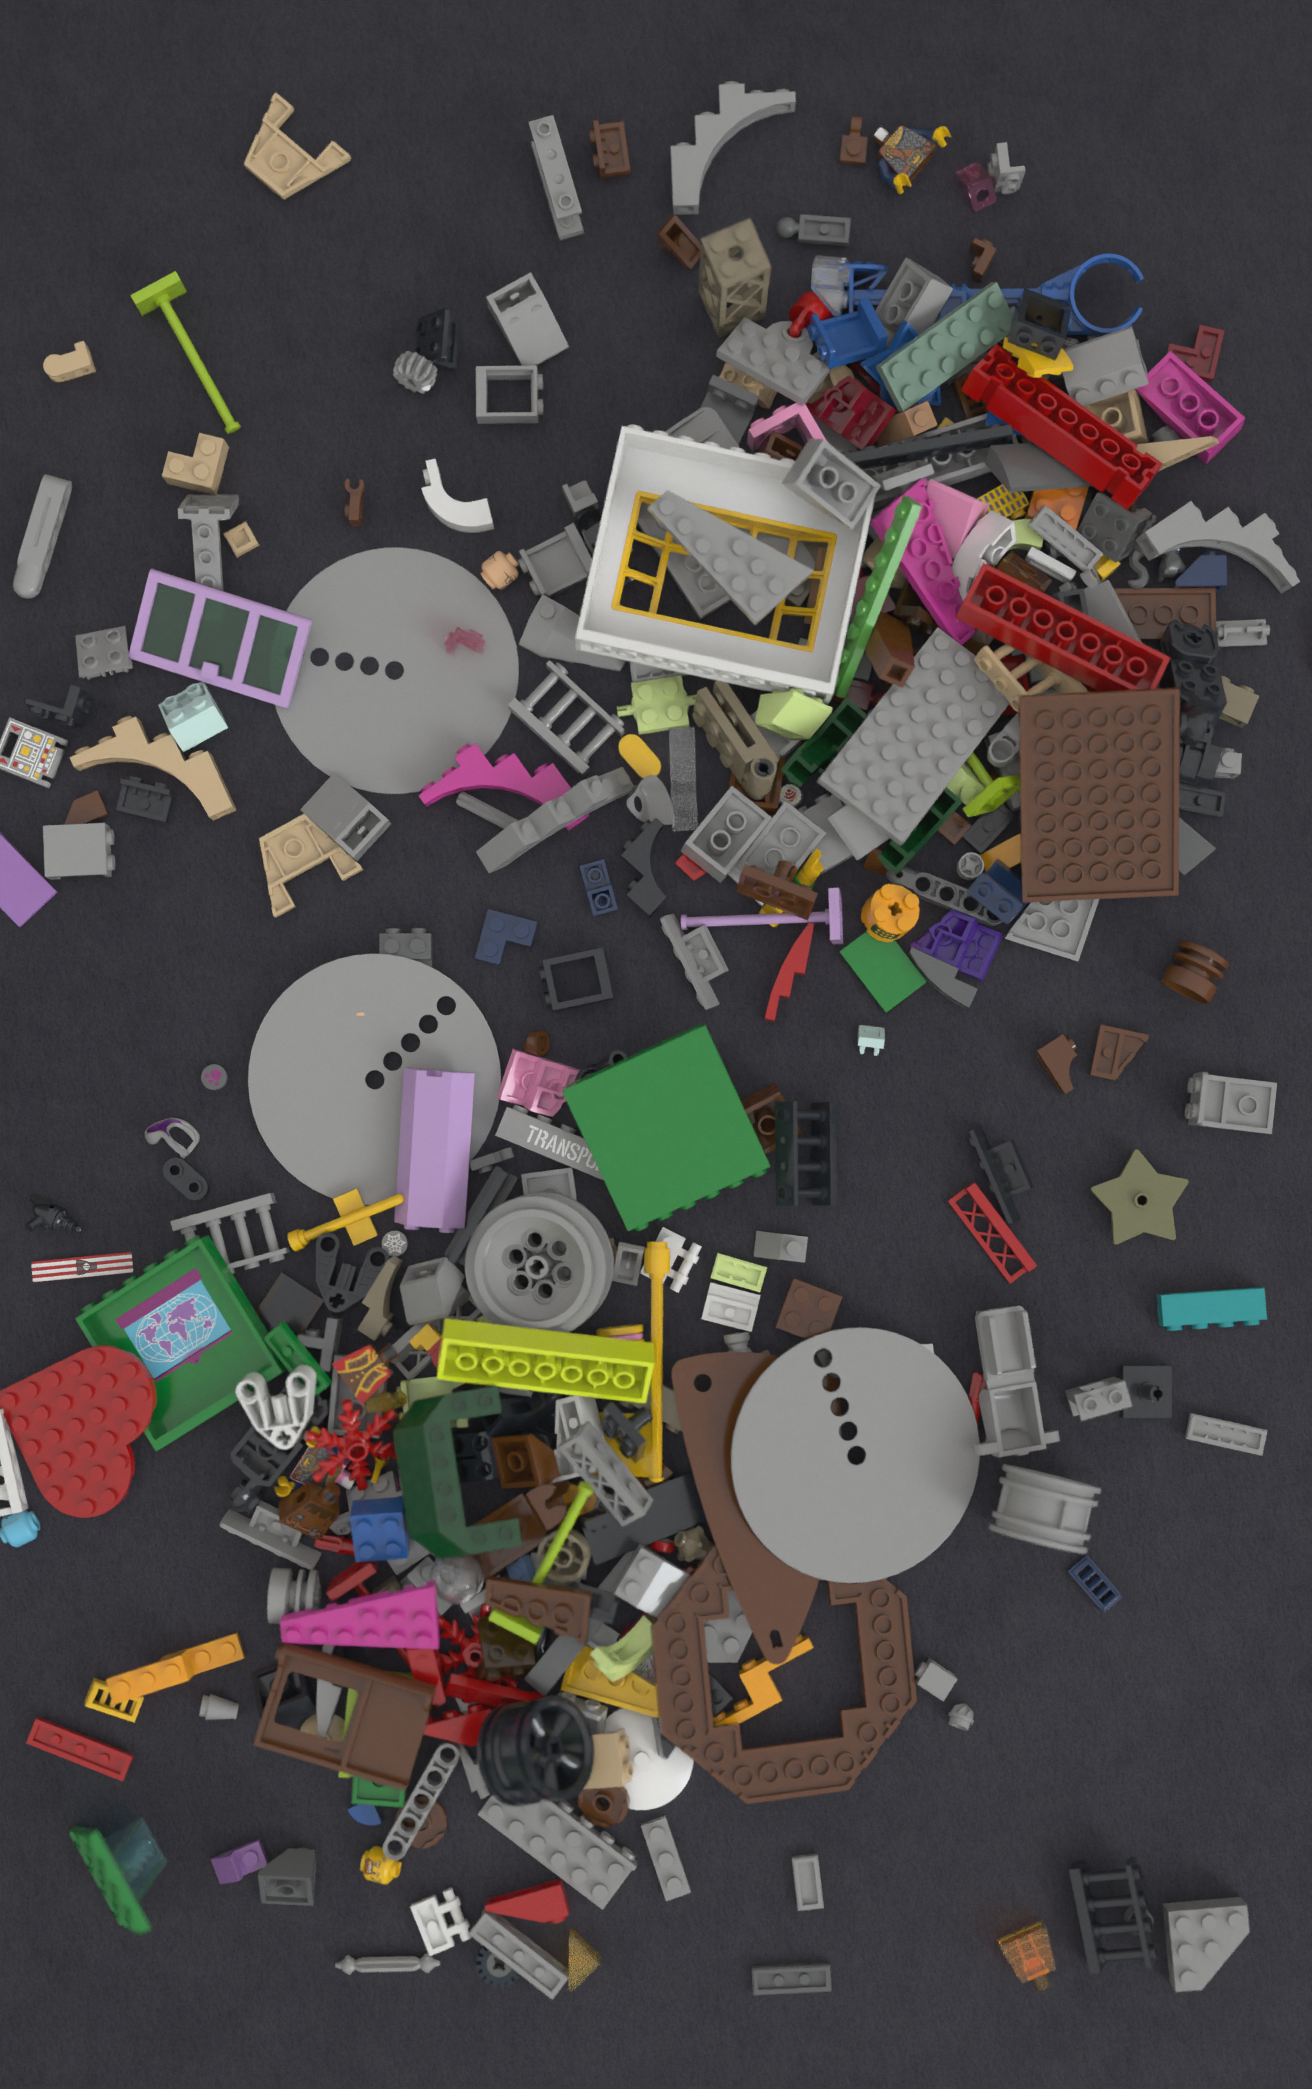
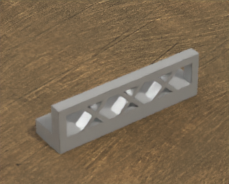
[391,1284,482,1381]
[558,1421,653,1527]
[469,1908,569,1999]

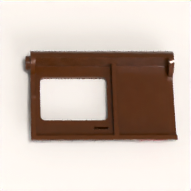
[253,1642,437,1791]

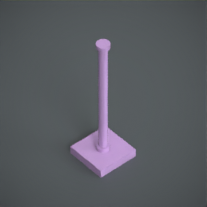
[681,888,843,944]

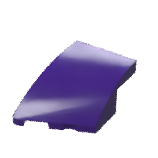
[910,910,1003,982]

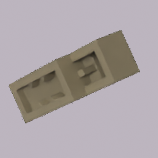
[357,1255,403,1341]

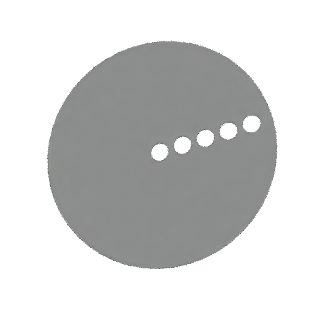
[270,548,519,794]
[248,954,501,1205]
[731,1327,980,1583]

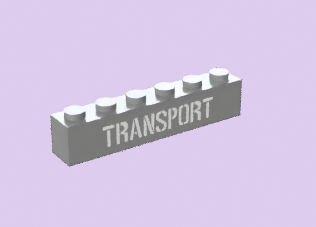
[495,1104,604,1180]

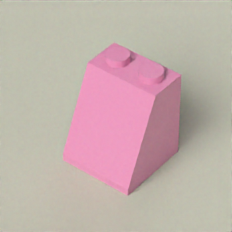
[926,479,989,562]

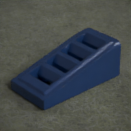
[1067,1554,1123,1613]

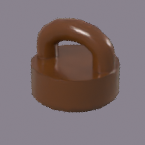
[523,1031,550,1056]

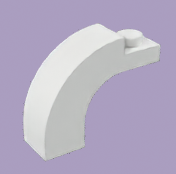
[422,459,494,533]

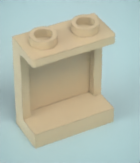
[584,1728,633,1789]

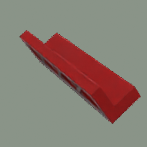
[948,1183,1037,1284]

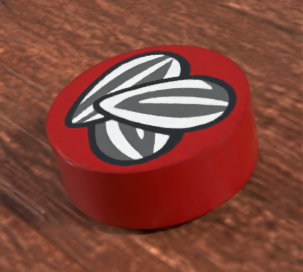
[649,1537,675,1553]

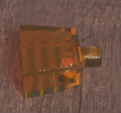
[996,1920,1056,1991]

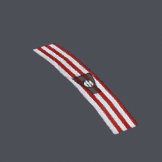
[31,1252,133,1282]

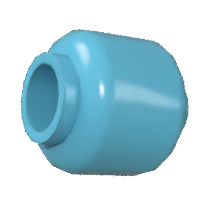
[0,1510,40,1547]

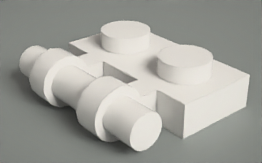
[640,1227,702,1293]
[410,1888,471,1956]

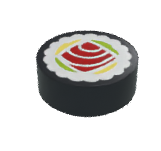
[780,782,803,808]

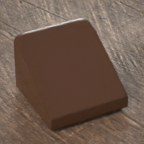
[864,848,887,876]

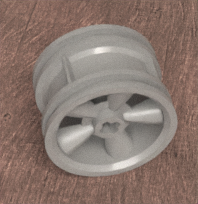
[988,1464,1101,1554]

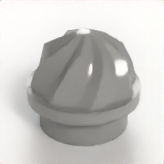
[948,1703,974,1730]

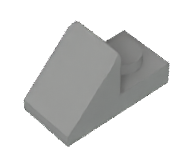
[754,1231,808,1263]

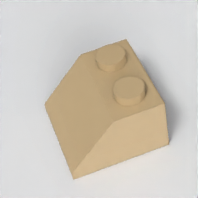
[1084,389,1148,444]

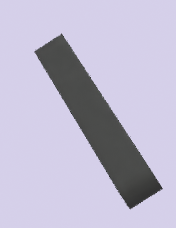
[524,1545,659,1696]

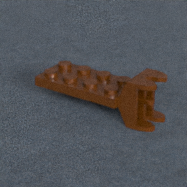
[446,1480,583,1593]

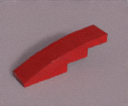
[764,922,814,1022]

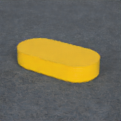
[619,734,661,779]

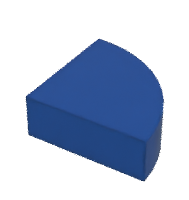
[347,1804,382,1825]

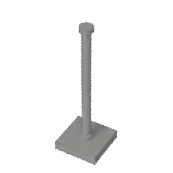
[871,459,934,492]

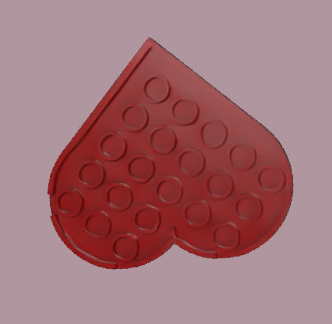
[0,1345,156,1518]

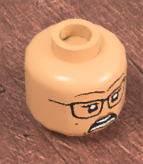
[480,551,519,589]

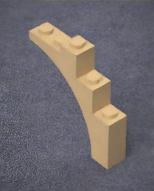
[70,716,236,821]

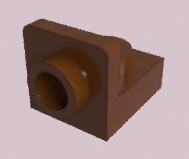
[970,238,996,284]

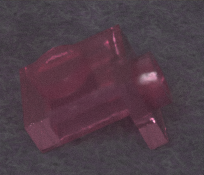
[444,627,486,656]

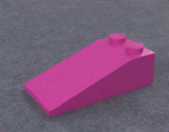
[1135,351,1245,464]

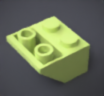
[755,688,832,741]

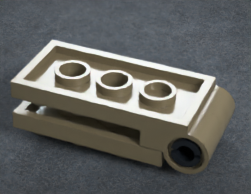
[693,681,779,800]

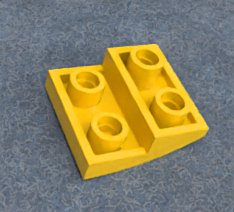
[1003,337,1074,378]

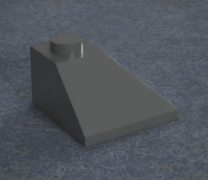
[258,1847,316,1906]

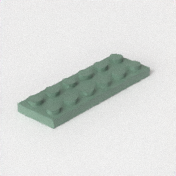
[876,282,1013,412]

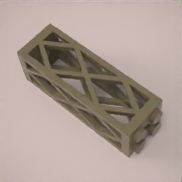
[699,219,771,338]

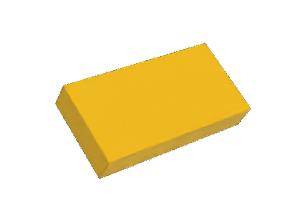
[333,1188,378,1246]

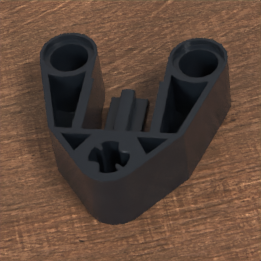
[316,1232,390,1315]

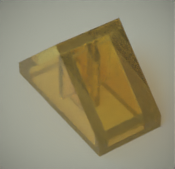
[568,1930,601,1991]

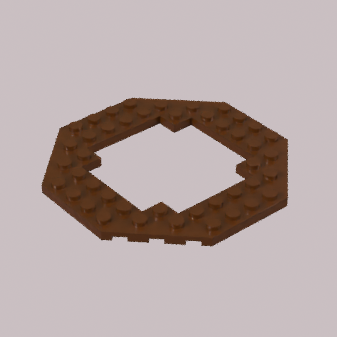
[650,1544,917,1804]

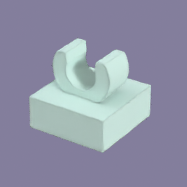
[858,1025,885,1056]

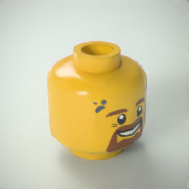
[360,1846,401,1884]

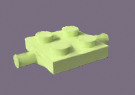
[617,675,697,735]

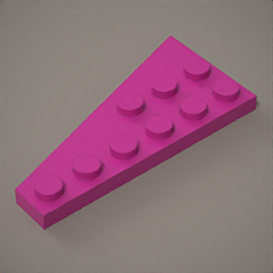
[870,477,976,645]
[280,1580,440,1649]

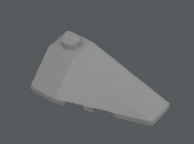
[519,594,626,671]

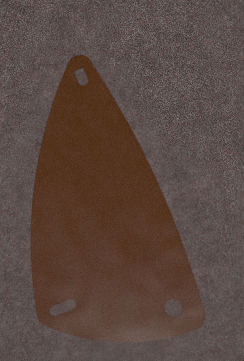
[671,1352,841,1664]

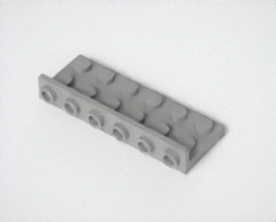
[478,1794,637,1910]

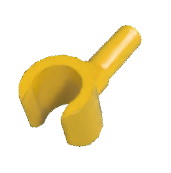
[371,1455,389,1484]

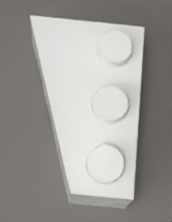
[553,1395,605,1483]

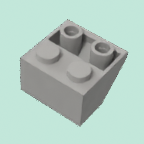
[400,1257,465,1325]

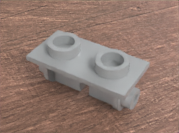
[1216,619,1270,647]

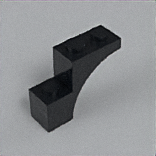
[621,818,667,918]

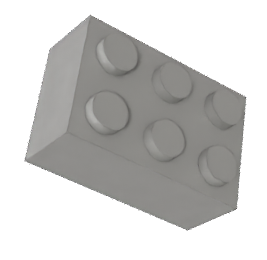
[328,1354,389,1438]

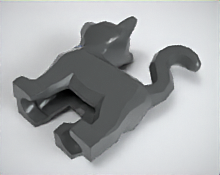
[1128,509,1186,589]

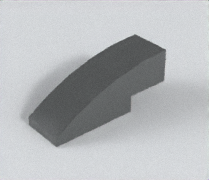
[908,948,978,1009]

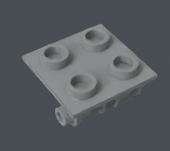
[76,626,133,680]

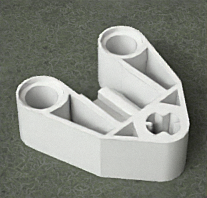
[236,1365,316,1449]

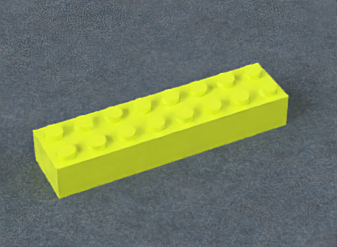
[437,1318,654,1403]

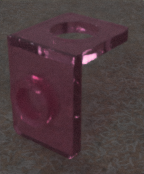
[956,162,997,211]

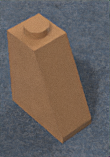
[876,401,937,447]

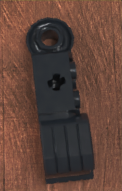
[1156,619,1227,748]
[228,1384,331,1514]

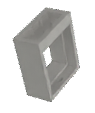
[476,366,543,424]

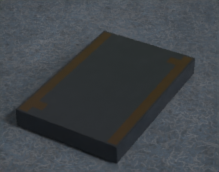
[256,1272,324,1338]

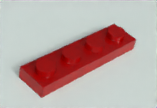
[444,1673,547,1707]
[26,1717,134,1781]

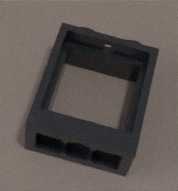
[1008,288,1072,360]
[539,947,614,1012]

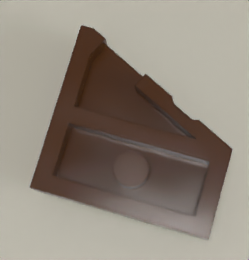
[1089,1025,1149,1081]

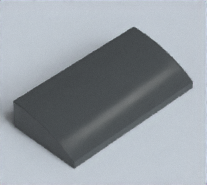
[985,443,1093,492]

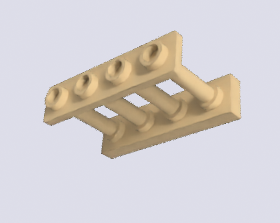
[974,644,1088,713]

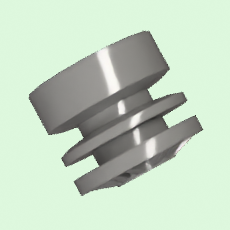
[267,1568,322,1624]

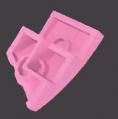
[497,1049,590,1117]

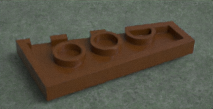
[485,1576,592,1645]

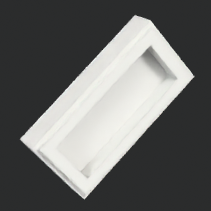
[1025,547,1077,583]

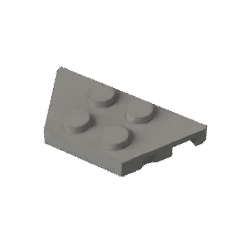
[704,1591,752,1663]

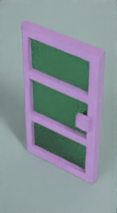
[129,569,312,708]

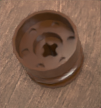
[1160,940,1230,1004]

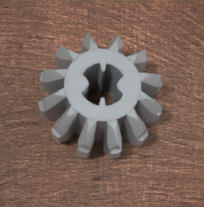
[393,351,437,393]

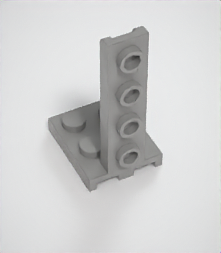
[178,495,239,620]

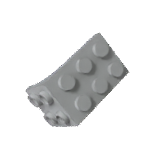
[1185,1072,1277,1134]

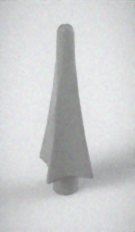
[459,1743,490,1799]

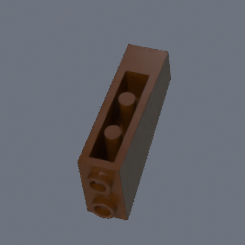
[865,611,915,688]

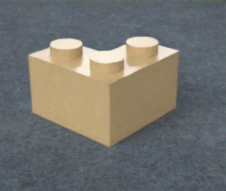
[162,433,229,495]

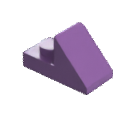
[211,1839,269,1884]

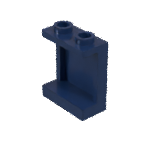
[967,859,1028,924]

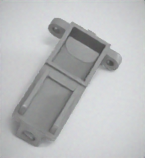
[974,1306,1060,1457]

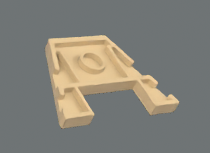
[244,92,351,200]
[259,814,363,918]

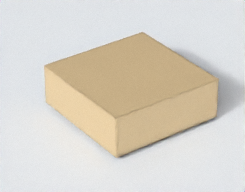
[223,521,259,557]

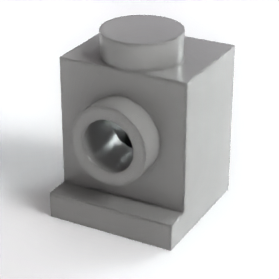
[1214,748,1242,779]

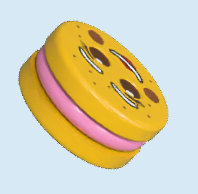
[596,1324,645,1342]

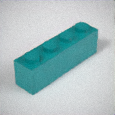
[1156,1287,1267,1331]

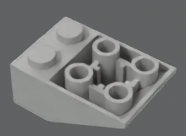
[486,272,569,366]
[300,772,391,861]

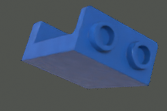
[808,298,888,369]

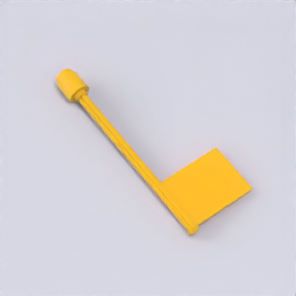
[591,1242,670,1483]

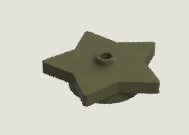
[1090,1149,1189,1245]

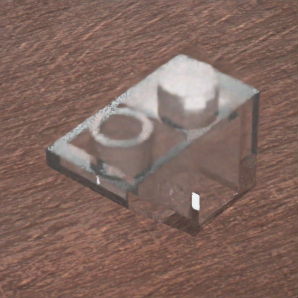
[811,255,850,316]

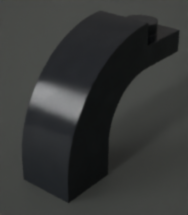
[479,1390,563,1436]

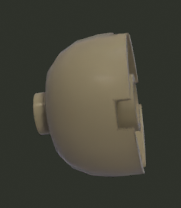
[537,1529,591,1583]

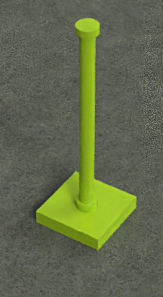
[131,271,241,434]
[963,752,1020,817]
[489,1482,594,1644]

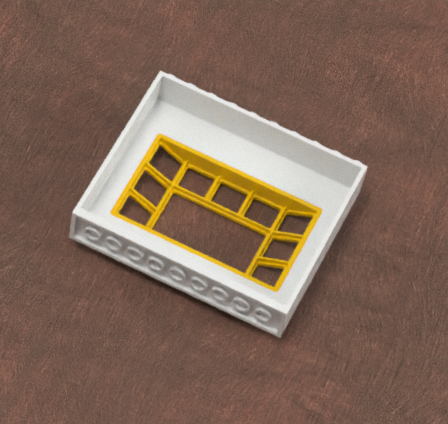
[575,425,878,705]

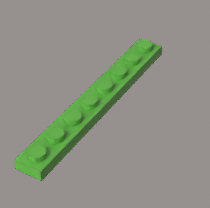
[833,495,922,698]

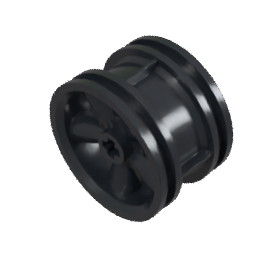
[477,1695,594,1807]

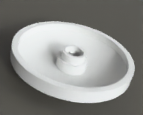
[604,1707,693,1810]

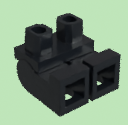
[451,1430,505,1484]

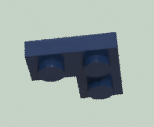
[475,909,538,966]

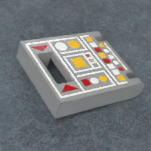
[0,717,68,788]

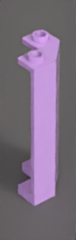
[394,1068,475,1233]

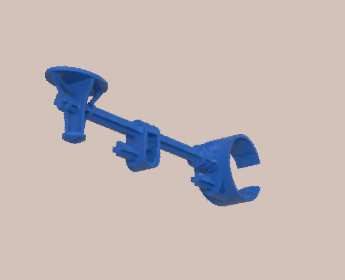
[814,254,1144,336]

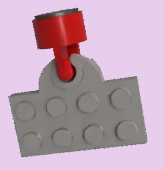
[716,292,833,406]

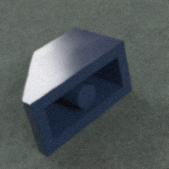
[1171,551,1227,591]

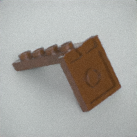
[962,550,1053,656]

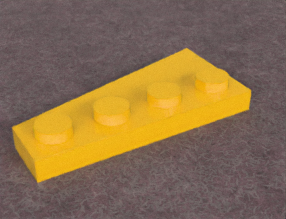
[561,1644,659,1718]

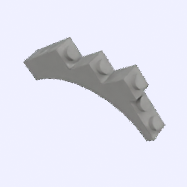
[671,81,796,215]
[1135,501,1300,594]
[476,767,634,873]

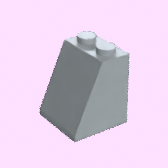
[828,803,890,860]

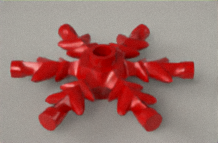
[304,1399,398,1491]
[438,1602,519,1704]

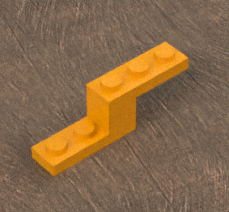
[106,1632,245,1705]
[713,1634,813,1725]

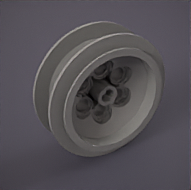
[465,1192,614,1333]

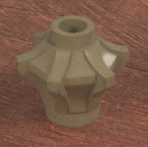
[674,1525,714,1562]

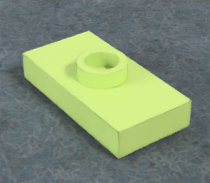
[710,1253,767,1292]

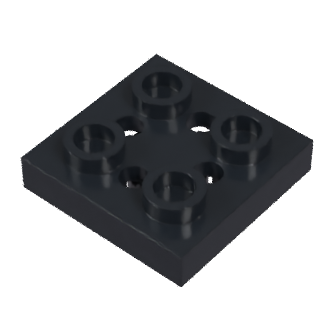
[601,1402,653,1463]

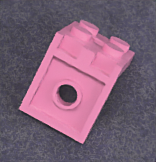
[747,403,828,452]

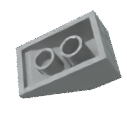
[782,439,881,530]
[681,786,772,883]
[612,1544,691,1618]

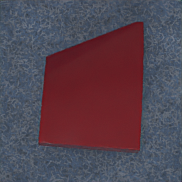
[805,376,897,450]

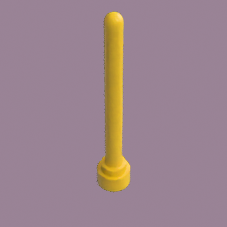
[287,1194,404,1252]

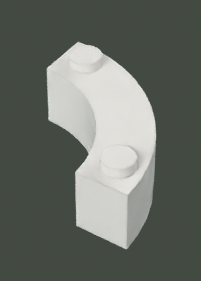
[951,511,1017,602]

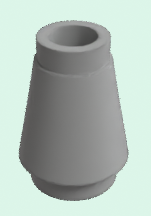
[199,1694,239,1720]

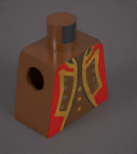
[332,1343,399,1405]

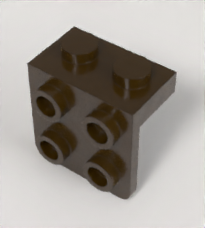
[894,578,940,638]
[476,1617,536,1681]

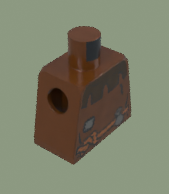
[279,1482,340,1540]

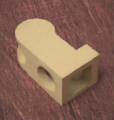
[43,341,96,382]

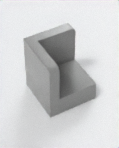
[562,481,598,519]

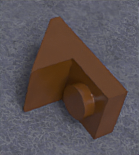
[657,214,701,270]

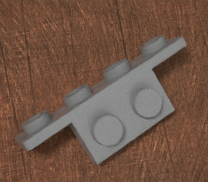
[660,914,729,1010]
[330,1471,402,1536]
[219,1500,321,1570]

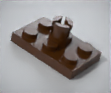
[736,860,818,921]

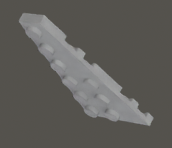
[648,490,813,625]
[1004,899,1099,961]

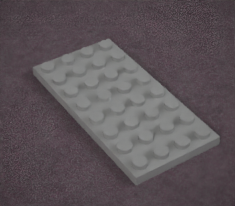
[817,627,1010,846]

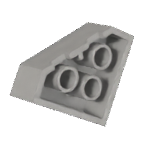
[1163,1897,1250,1992]

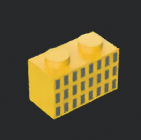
[977,485,1029,521]

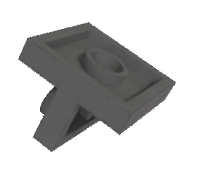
[298,1315,344,1371]

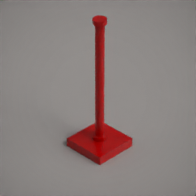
[326,1561,447,1709]

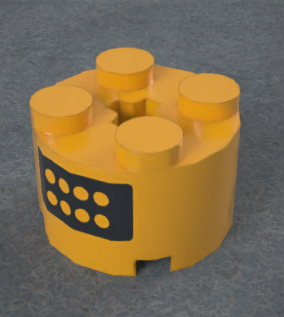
[861,884,919,943]

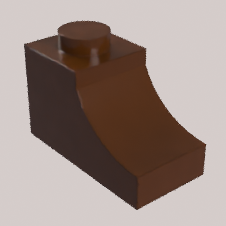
[1034,1034,1077,1095]

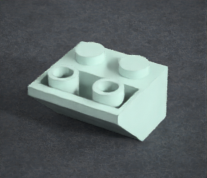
[159,681,228,752]

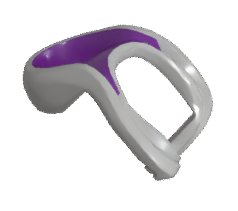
[145,1118,200,1158]

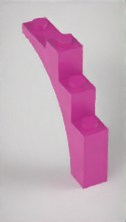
[418,743,589,831]

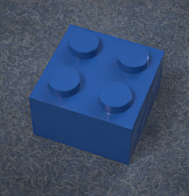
[350,1497,410,1562]

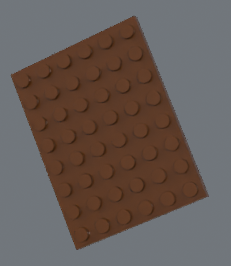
[1019,687,1179,903]

